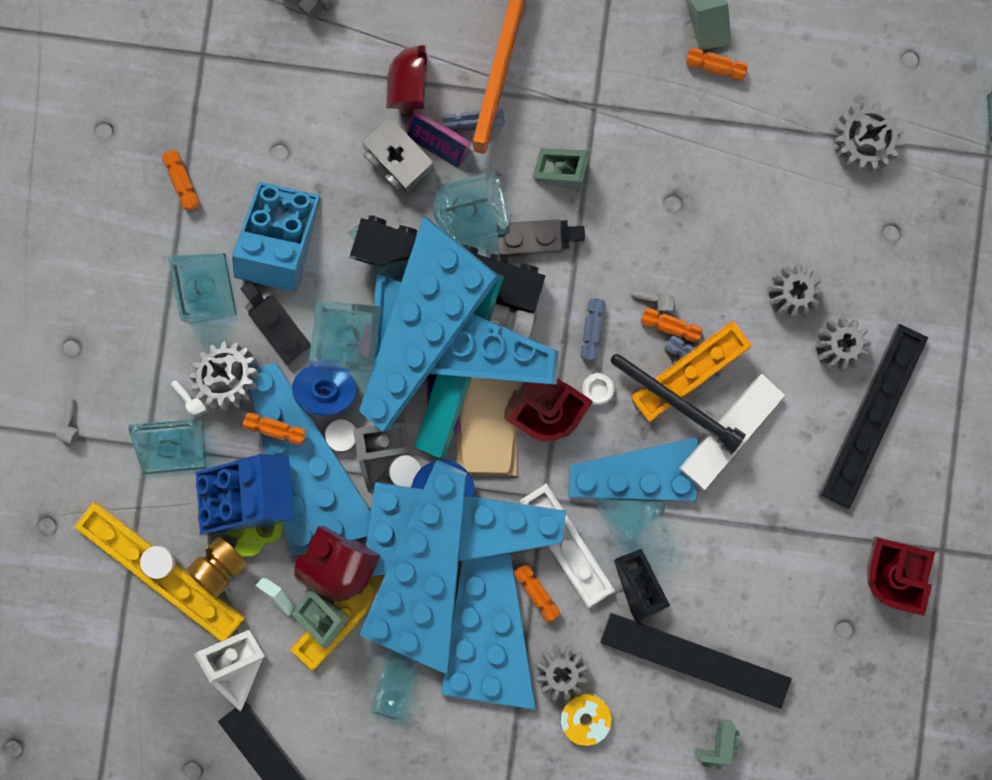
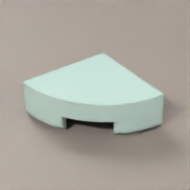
[255,578,295,616]

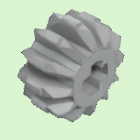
[768,264,823,319]
[815,317,871,371]
[535,645,589,701]

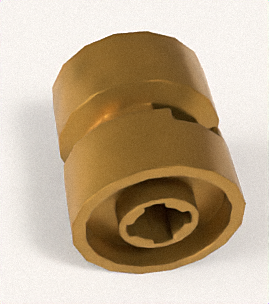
[186,536,248,598]

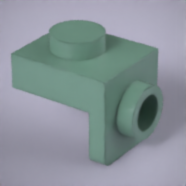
[695,719,740,769]

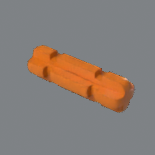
[686,48,748,81]
[161,150,200,211]
[641,308,702,343]
[243,413,306,445]
[514,564,560,622]

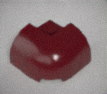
[386,45,427,117]
[504,378,593,442]
[294,526,381,601]
[867,537,935,616]

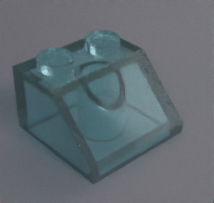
[309,300,381,372]

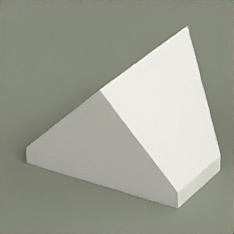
[195,630,265,712]

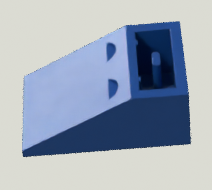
[196,454,294,535]

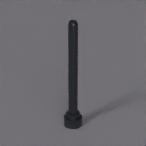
[611,354,746,455]

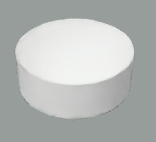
[582,373,614,405]
[325,419,356,451]
[388,455,421,487]
[140,546,175,579]

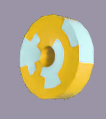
[560,692,612,746]

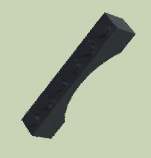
[349,215,546,313]

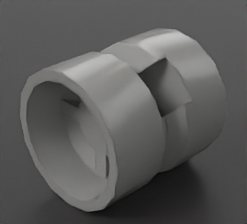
[490,303,536,338]

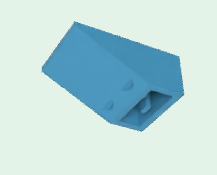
[232,182,320,292]

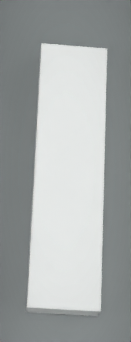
[679,374,785,490]
[520,484,615,609]

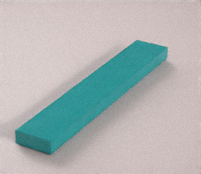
[414,275,504,459]

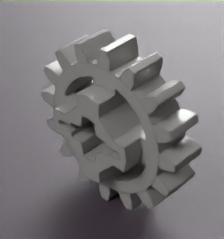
[833,101,905,172]
[189,341,260,411]

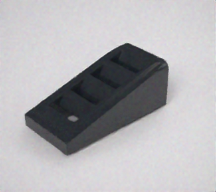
[614,548,670,623]

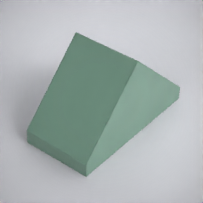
[686,0,731,52]
[533,148,590,192]
[292,589,351,649]

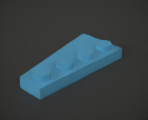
[568,437,698,501]

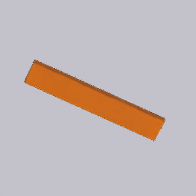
[473,0,526,154]

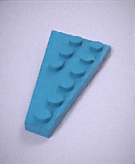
[359,217,500,432]
[370,273,559,384]
[250,363,371,556]
[359,460,467,674]
[366,482,566,576]
[441,552,536,710]

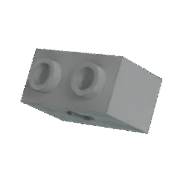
[362,116,435,194]

